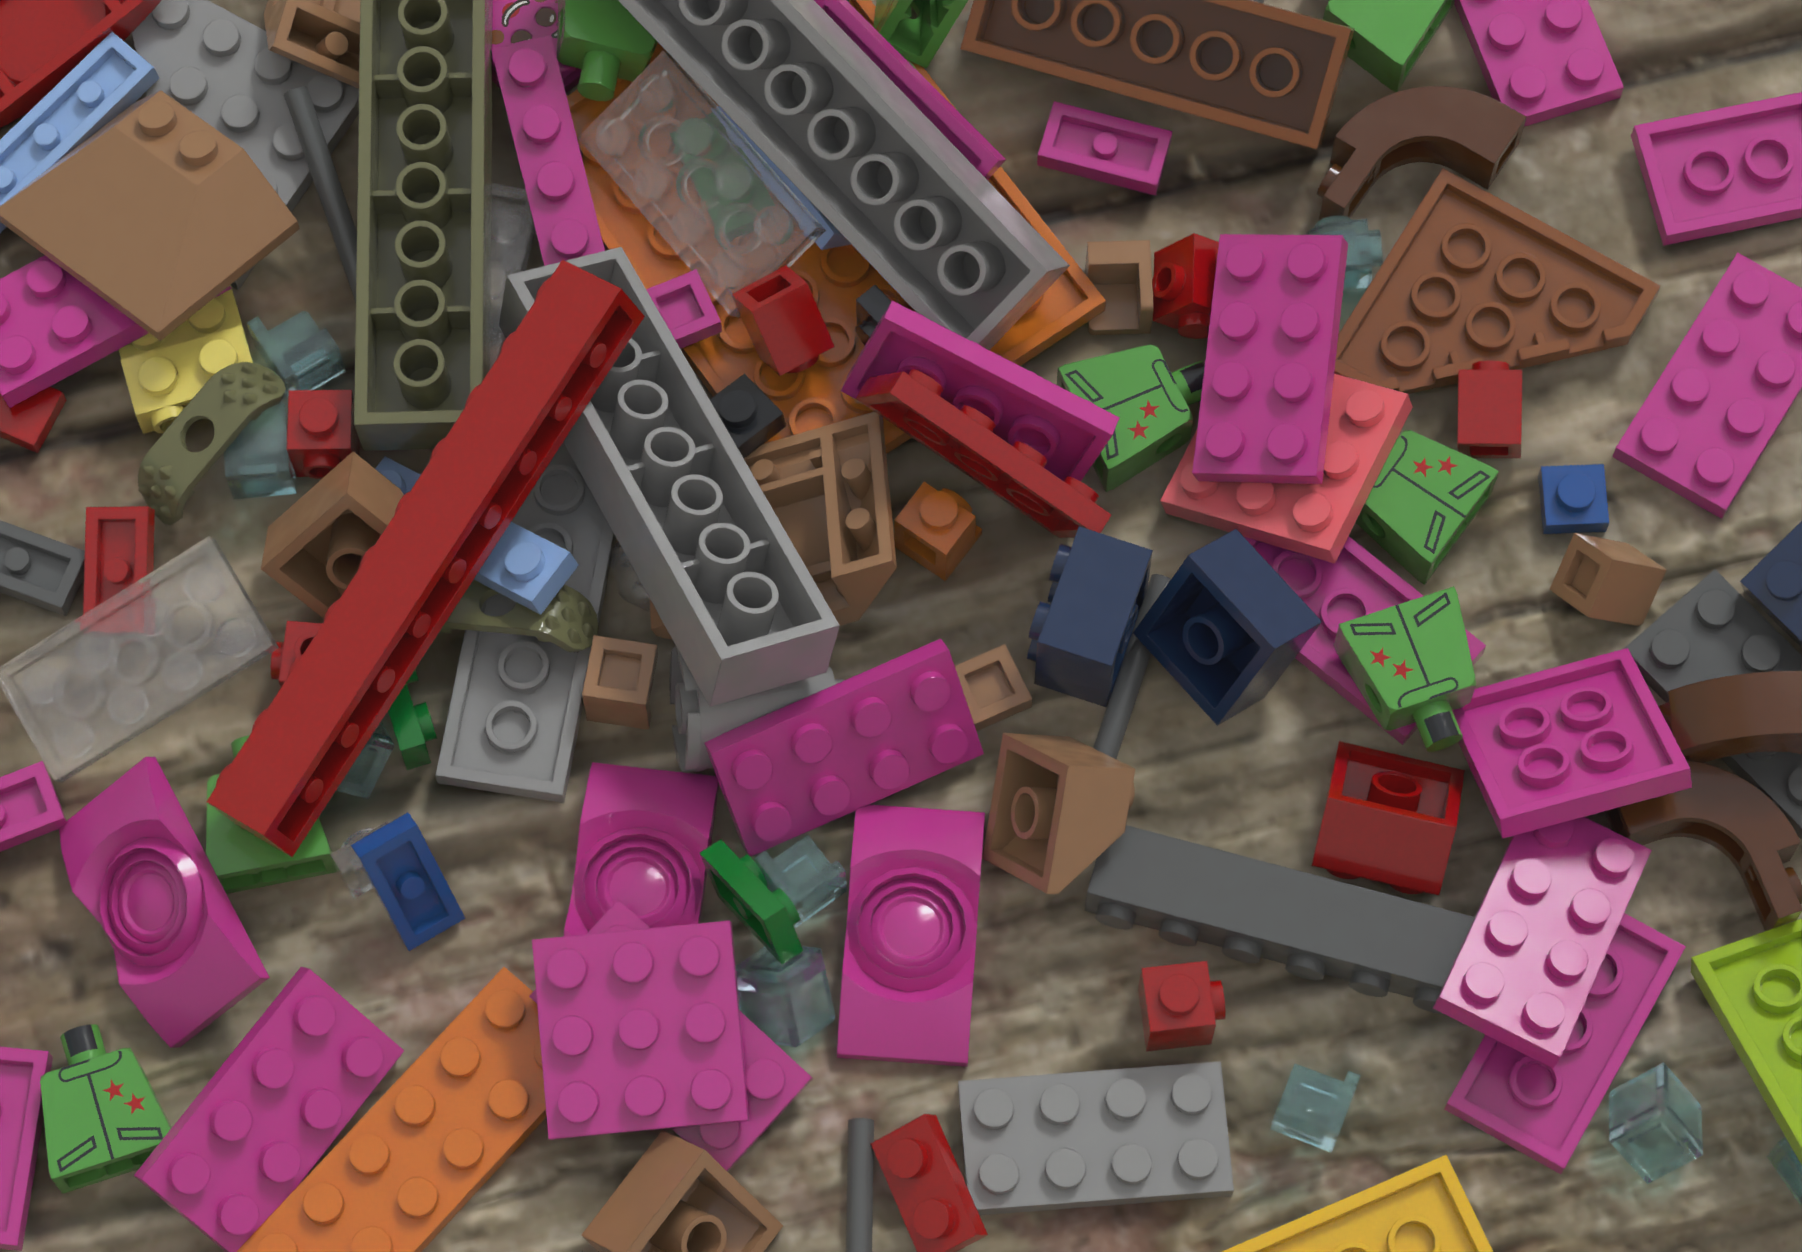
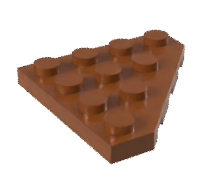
[1334,168,1660,394]

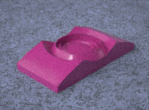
[59,757,270,1048]
[563,762,719,937]
[837,805,985,1067]

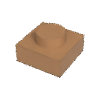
[955,644,1032,731]

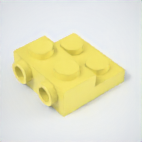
[119,285,254,434]

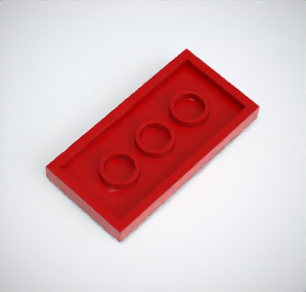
[855,369,1112,538]

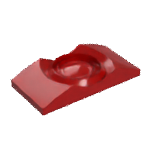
[0,0,161,128]

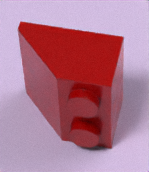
[1311,741,1465,895]

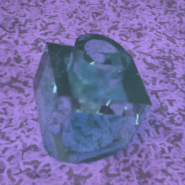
[1305,216,1383,293]

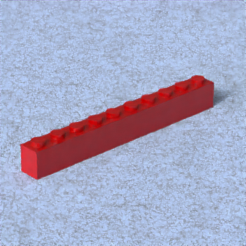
[206,260,645,857]

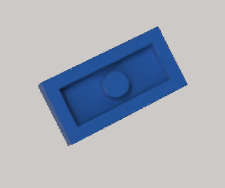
[351,812,466,951]

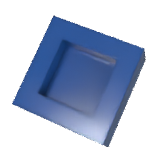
[1538,464,1609,534]

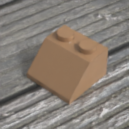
[261,451,404,618]
[982,733,1135,894]
[581,1130,783,1252]

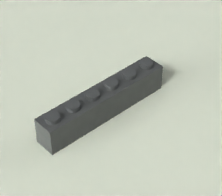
[1085,825,1475,1014]

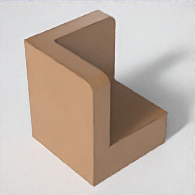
[1085,240,1153,335]
[1549,533,1667,626]
[582,635,658,729]

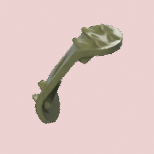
[138,362,286,525]
[440,580,599,653]

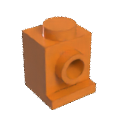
[894,482,982,581]

